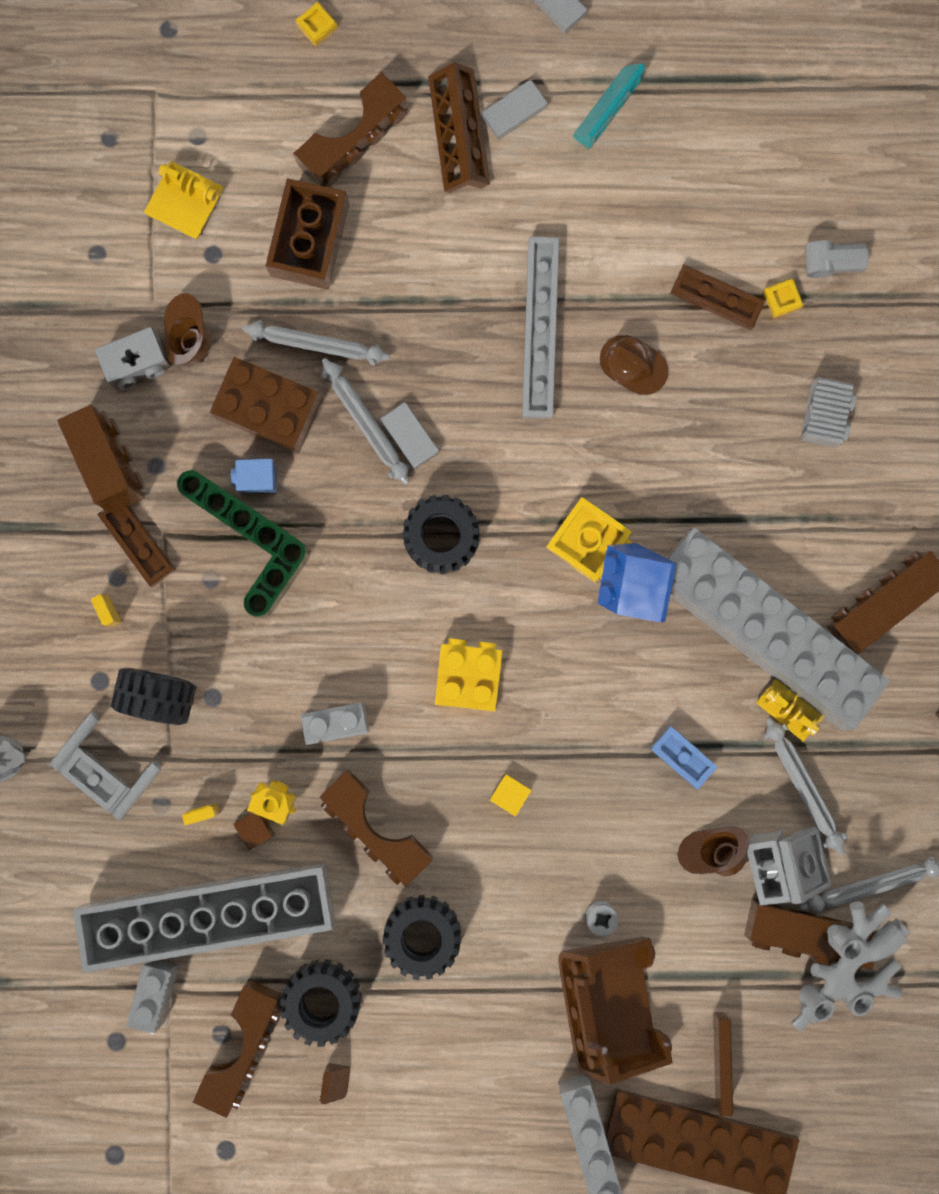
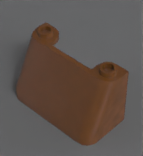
[558,937,673,1085]

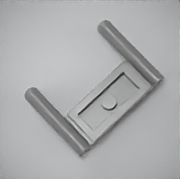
[49,712,161,820]

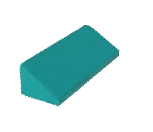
[573,63,645,149]

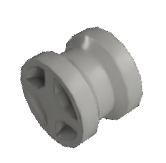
[585,901,618,936]

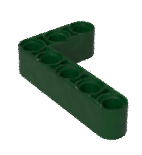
[177,470,309,618]

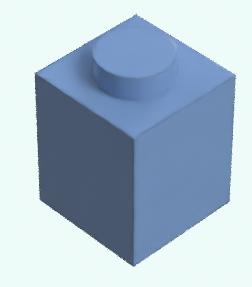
[231,459,277,494]

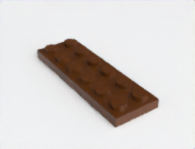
[605,1089,799,1194]

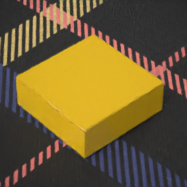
[295,2,338,47]
[763,278,804,319]
[91,594,122,627]
[489,773,532,817]
[182,803,220,826]

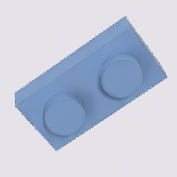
[650,726,717,790]

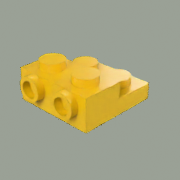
[546,497,633,584]
[435,638,502,711]

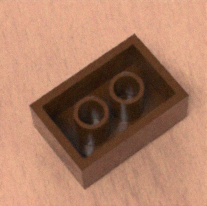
[265,178,350,290]
[209,357,322,454]
[57,404,145,514]

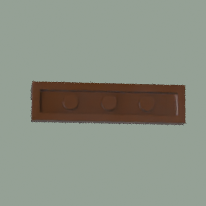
[428,62,490,193]

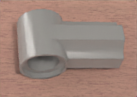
[805,240,869,278]

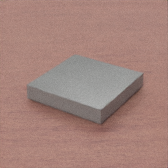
[778,826,831,904]

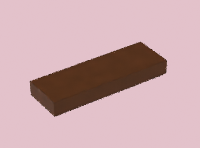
[670,264,766,330]
[97,506,176,587]
[713,1012,733,1116]

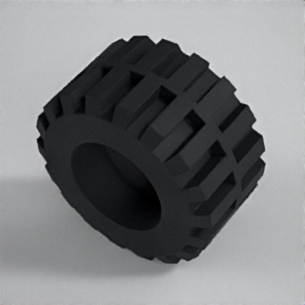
[402,495,480,574]
[110,668,196,725]
[382,895,461,980]
[280,959,362,1047]

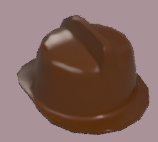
[164,294,212,365]
[600,335,668,395]
[677,826,749,876]

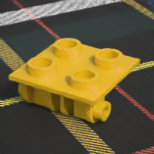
[144,161,224,240]
[756,679,824,742]

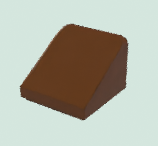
[233,813,275,851]
[320,1063,350,1104]

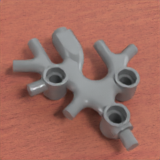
[791,901,911,1032]

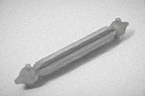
[242,320,390,365]
[321,358,410,485]
[763,717,848,855]
[800,857,939,915]

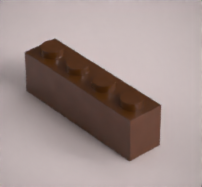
[826,551,939,655]
[744,899,877,972]

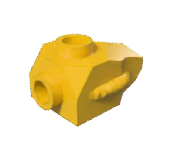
[247,780,297,825]

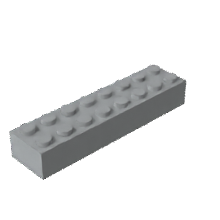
[667,527,890,731]
[73,862,336,973]

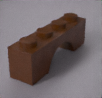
[293,72,408,187]
[319,769,433,887]
[192,979,283,1118]

